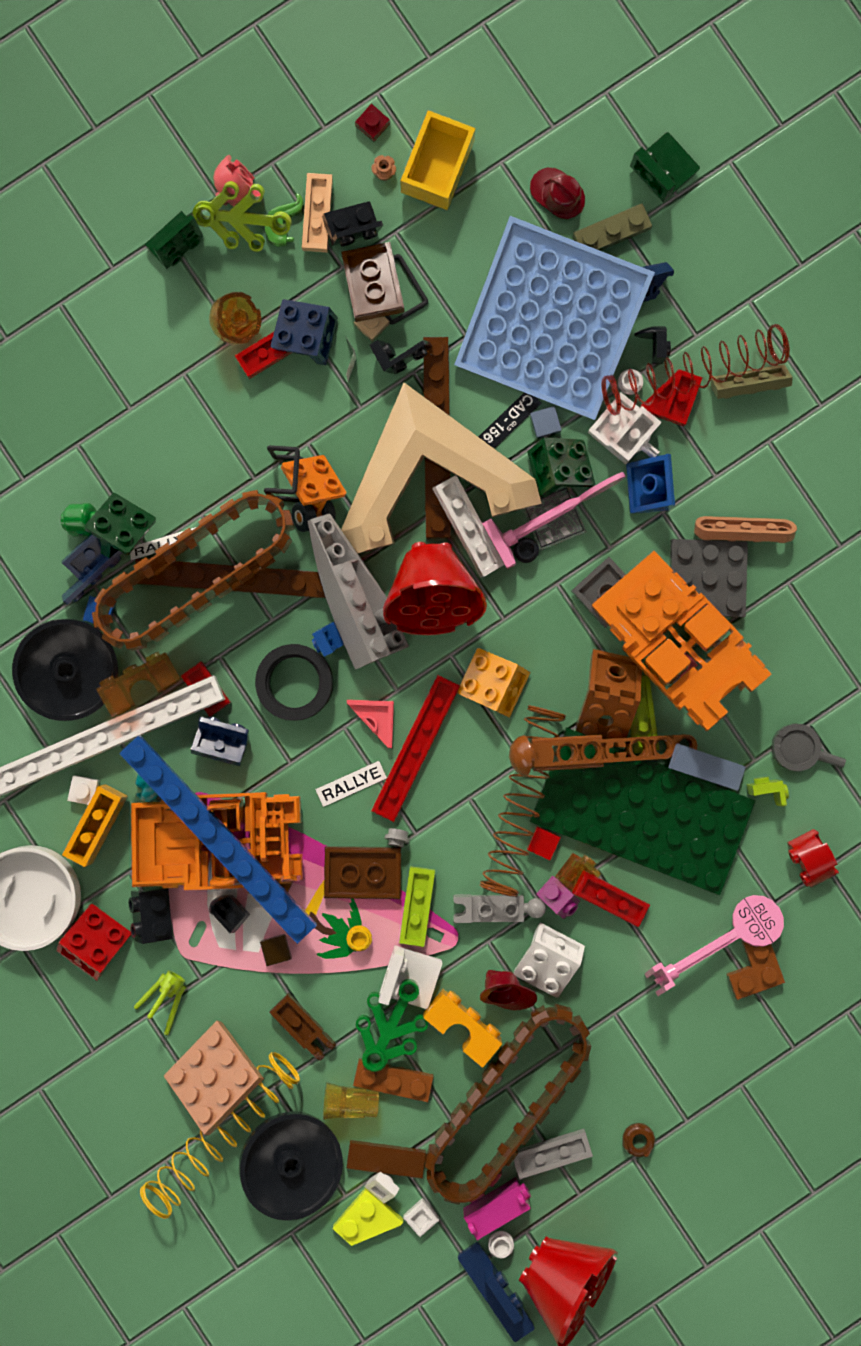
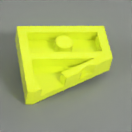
[332,1188,403,1246]

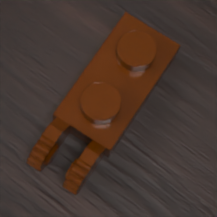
[269,992,336,1061]

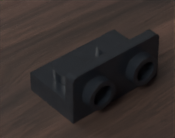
[322,201,383,247]

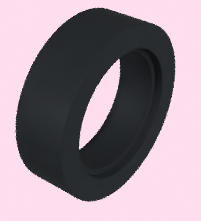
[255,644,333,721]

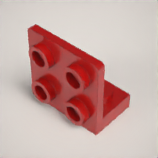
[56,904,131,981]

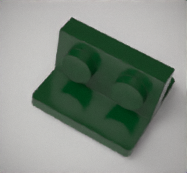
[85,493,156,558]

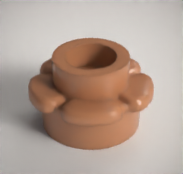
[372,155,396,181]

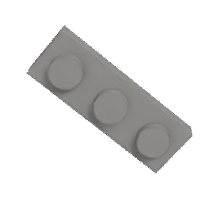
[514,1129,593,1179]

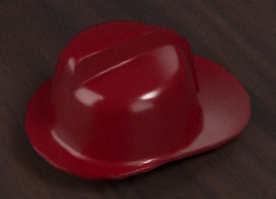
[530,167,585,219]
[480,970,537,1010]

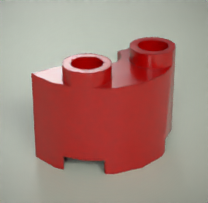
[787,829,839,888]

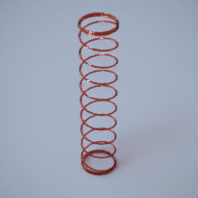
[601,324,790,416]

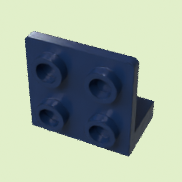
[271,299,338,366]

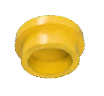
[347,925,372,951]

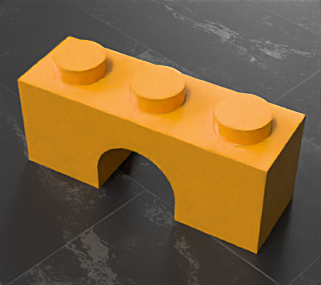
[423,989,502,1068]

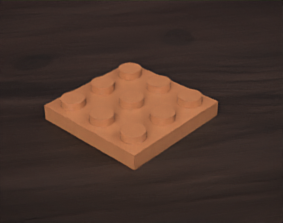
[164,1021,264,1135]

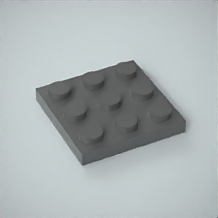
[670,539,748,618]

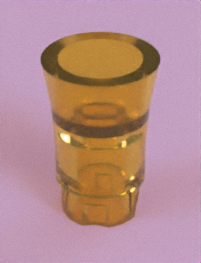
[323,1082,379,1120]

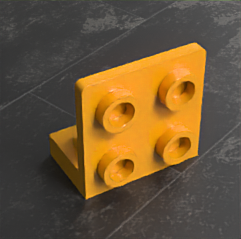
[457,648,531,718]

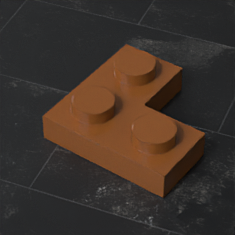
[727,941,785,1000]

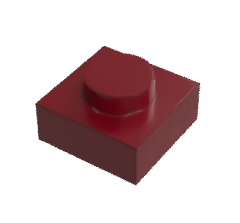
[355,103,390,142]

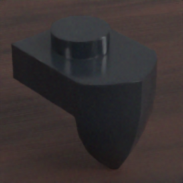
[634,326,671,364]
[209,895,250,933]

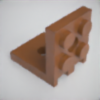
[575,649,642,739]

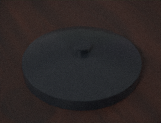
[12,619,118,721]
[239,1111,343,1221]

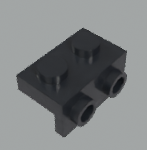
[128,888,173,944]

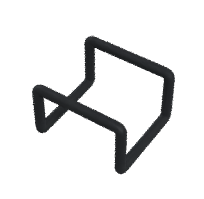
[264,445,304,502]

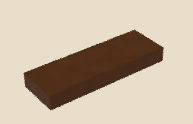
[346,1140,426,1178]

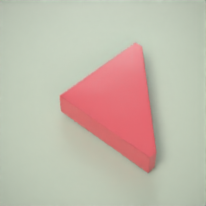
[347,700,394,748]

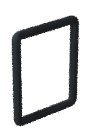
[385,254,428,325]

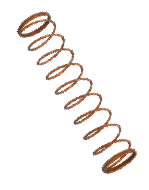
[479,705,567,897]

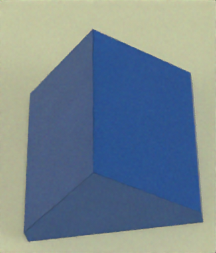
[626,454,675,514]

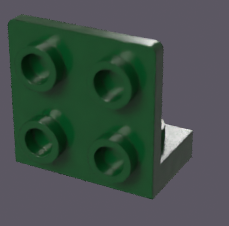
[630,132,700,202]
[145,211,203,269]
[527,437,595,497]

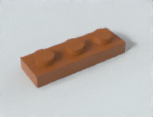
[353,1058,433,1102]

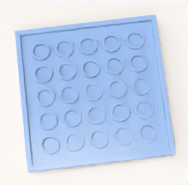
[454,216,655,420]

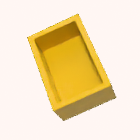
[400,110,476,210]

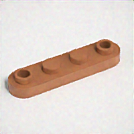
[694,516,797,543]

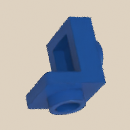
[312,622,344,657]

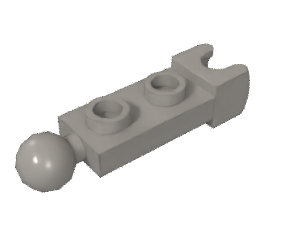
[453,894,546,923]

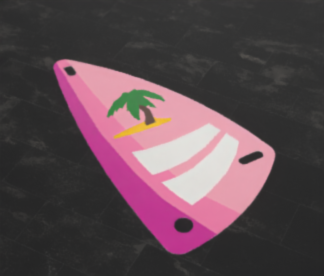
[168,792,458,974]

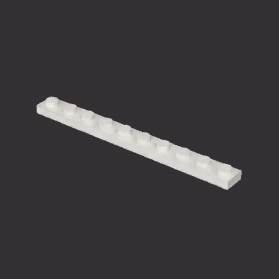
[0,676,225,796]

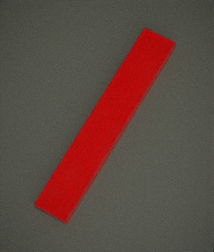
[371,675,460,822]

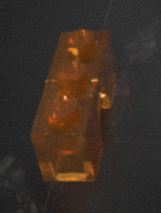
[96,651,181,718]

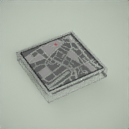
[522,487,587,551]

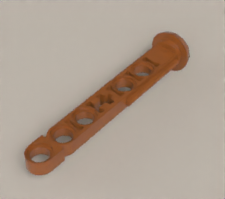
[509,734,698,776]

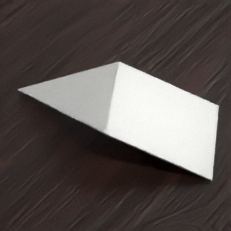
[345,336,356,381]

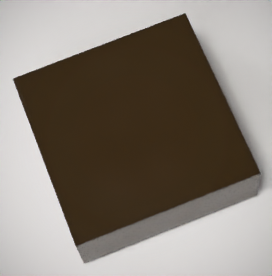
[260,934,292,966]

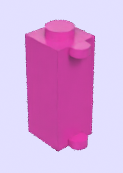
[463,1177,531,1240]

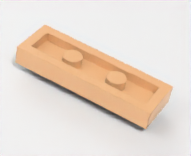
[302,173,333,253]

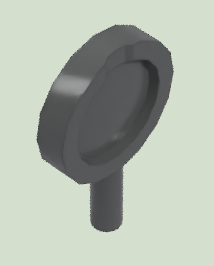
[771,723,846,772]

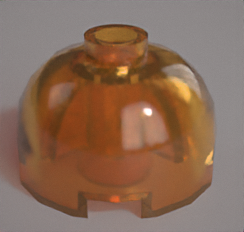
[209,292,262,344]

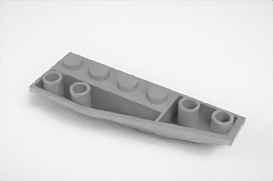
[308,514,409,670]

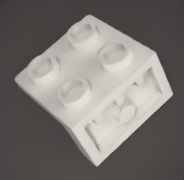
[514,922,585,998]
[379,945,442,1009]

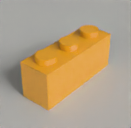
[62,784,128,867]

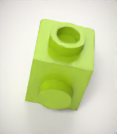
[746,777,789,807]

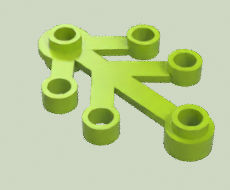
[193,181,292,252]

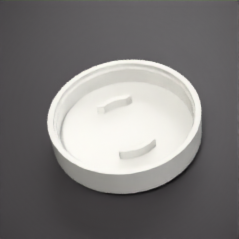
[0,845,81,951]

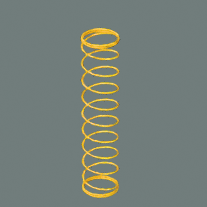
[140,1052,300,1219]

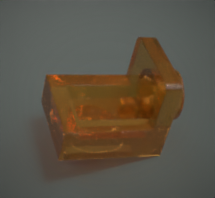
[555,853,601,891]

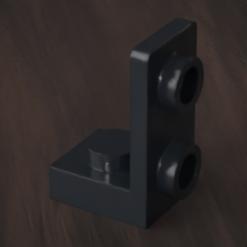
[370,339,433,374]

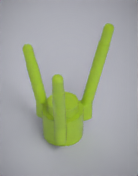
[134,971,186,1035]

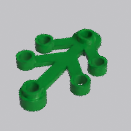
[355,979,428,1072]

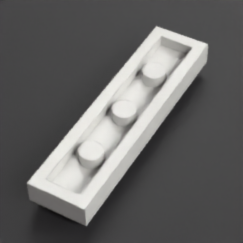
[432,475,504,578]

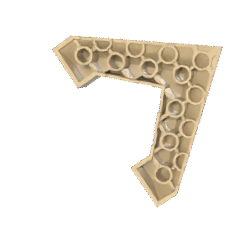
[341,383,542,554]

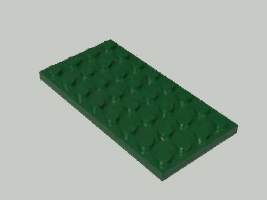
[530,727,756,895]

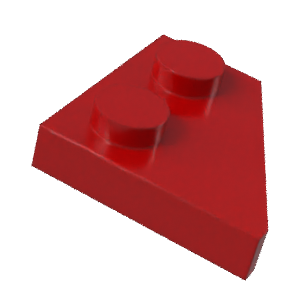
[640,369,702,427]

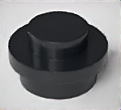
[513,538,539,563]

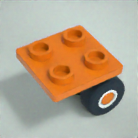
[281,455,347,532]

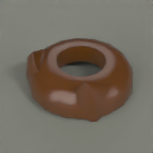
[622,1123,655,1157]

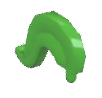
[265,194,304,247]

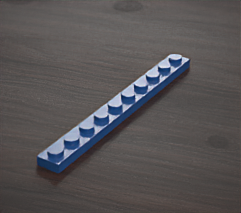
[119,735,317,944]

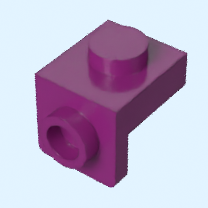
[536,876,581,919]

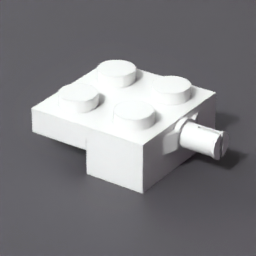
[587,392,661,465]

